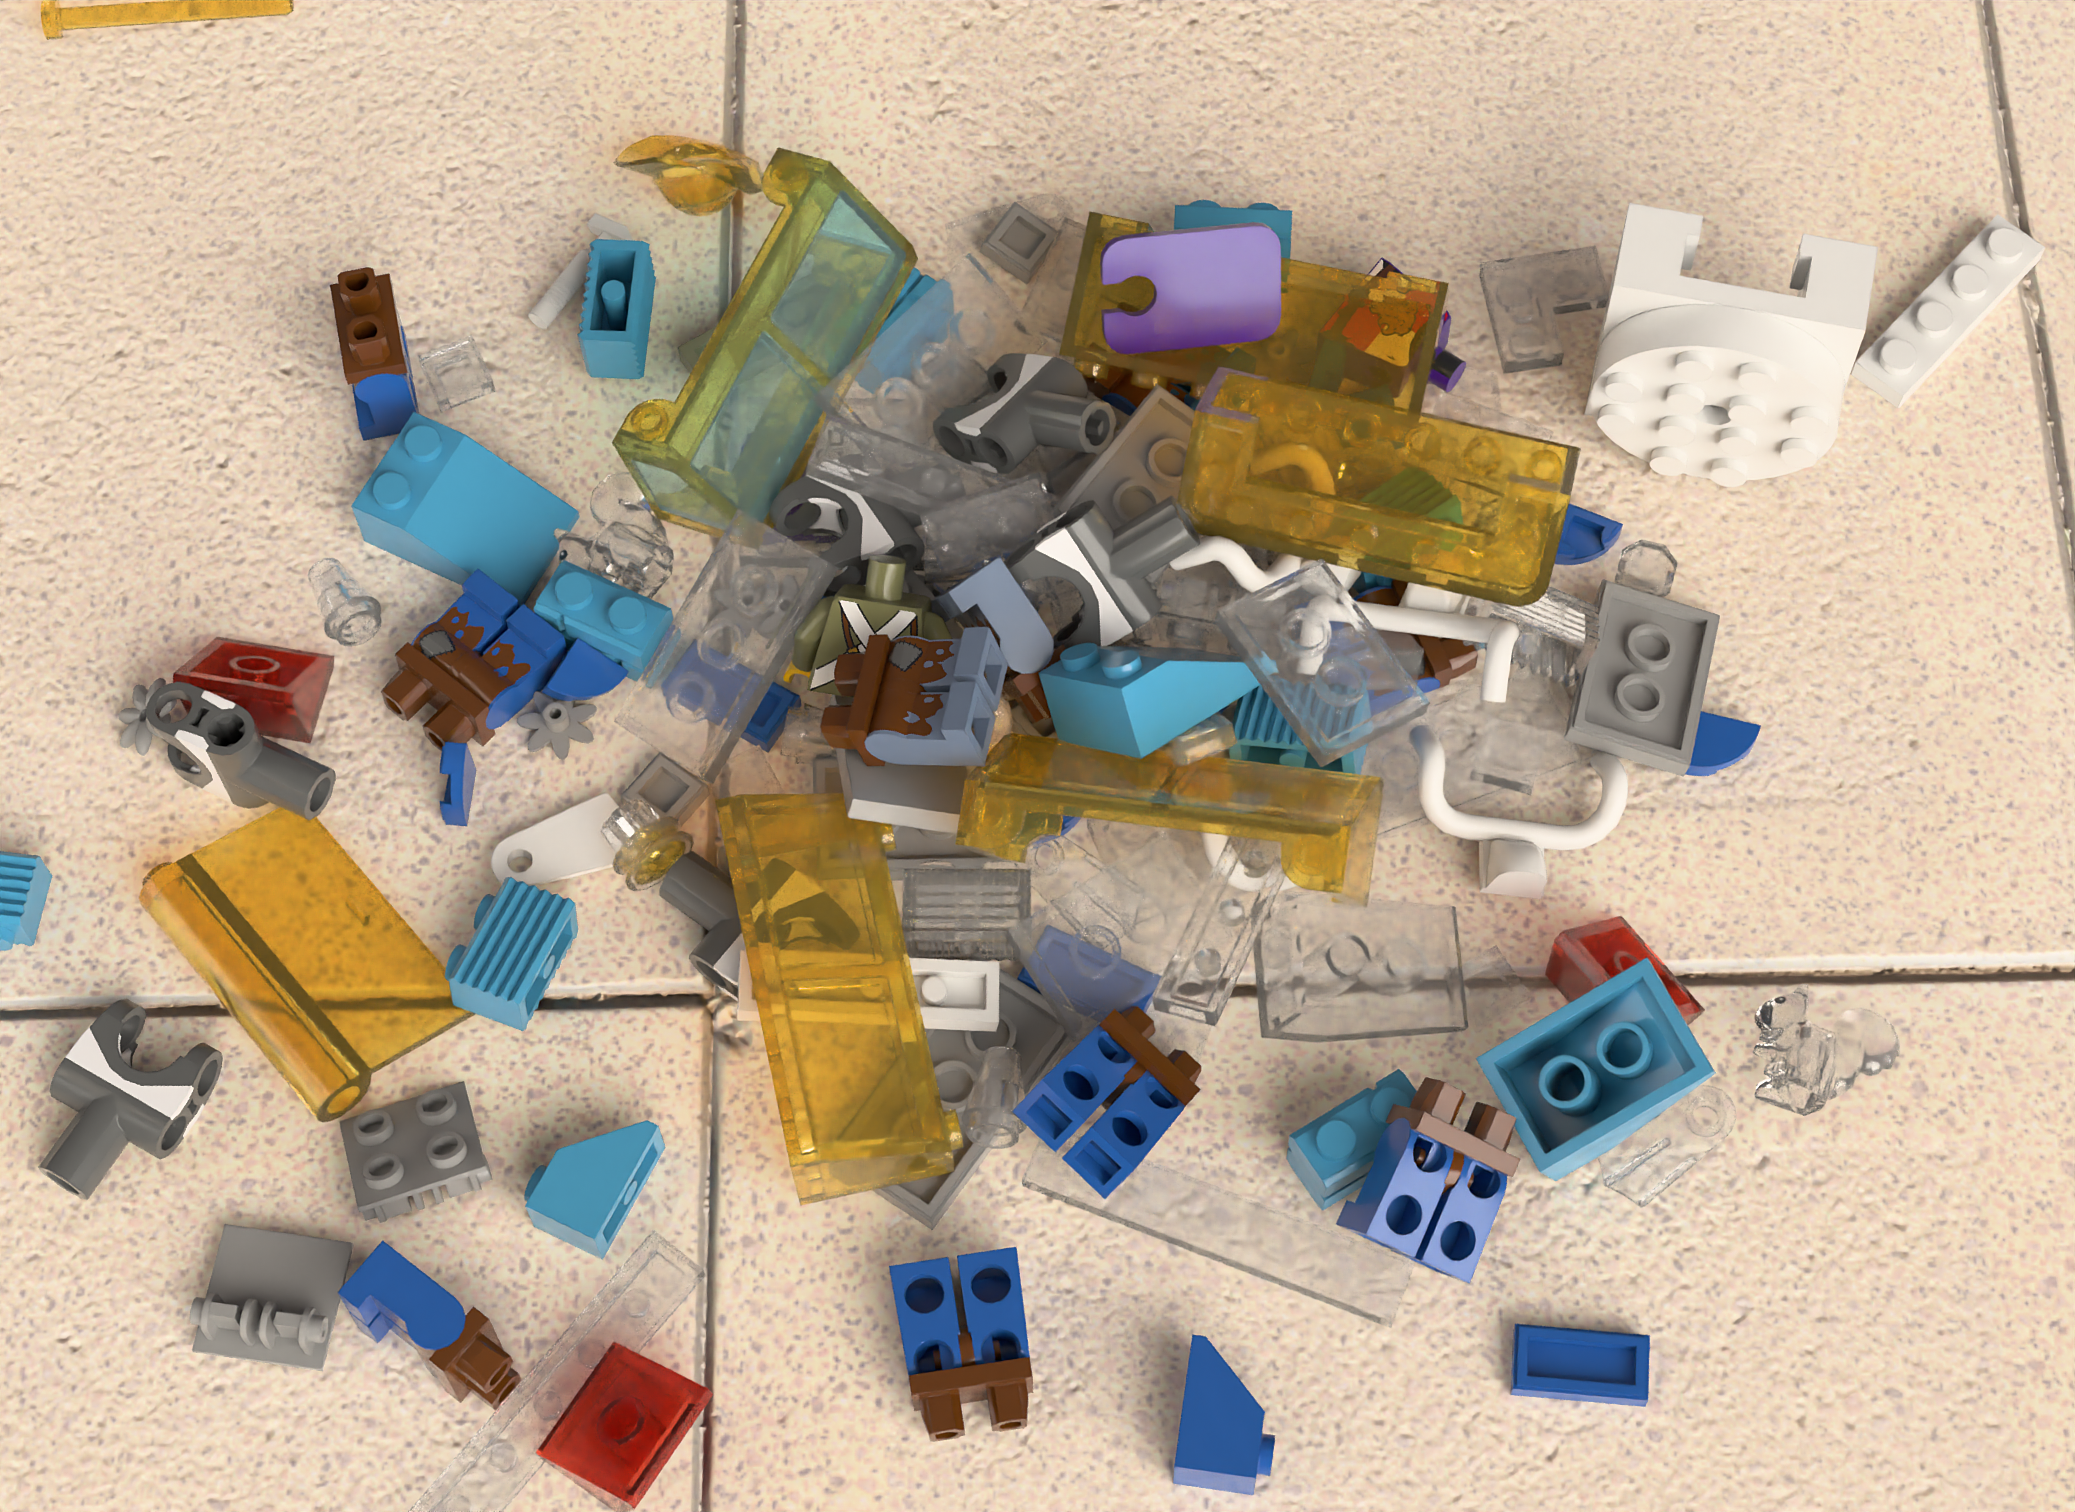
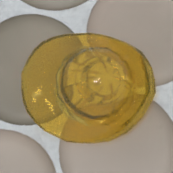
[613,135,764,217]

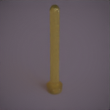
[41,0,294,40]

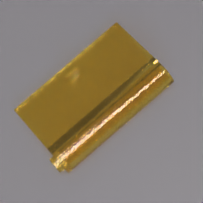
[138,807,475,1123]

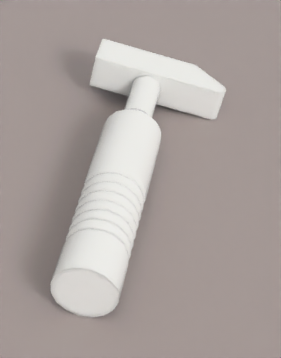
[528,213,633,329]

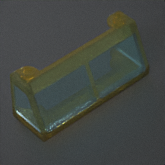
[612,147,918,551]

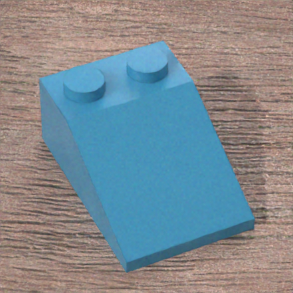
[351,412,580,606]
[1039,643,1278,759]
[1476,958,1716,1181]

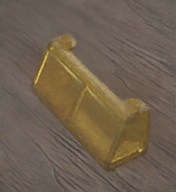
[955,732,1385,908]
[715,793,964,1206]

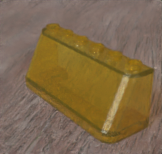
[1059,212,1450,440]
[1177,367,1581,607]

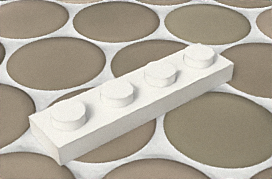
[1851,214,2045,409]
[737,950,999,1032]

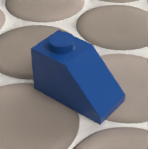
[1173,1334,1275,1495]

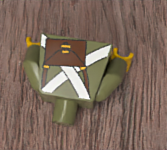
[783,555,953,698]

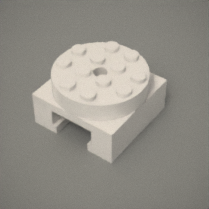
[1585,203,1878,487]

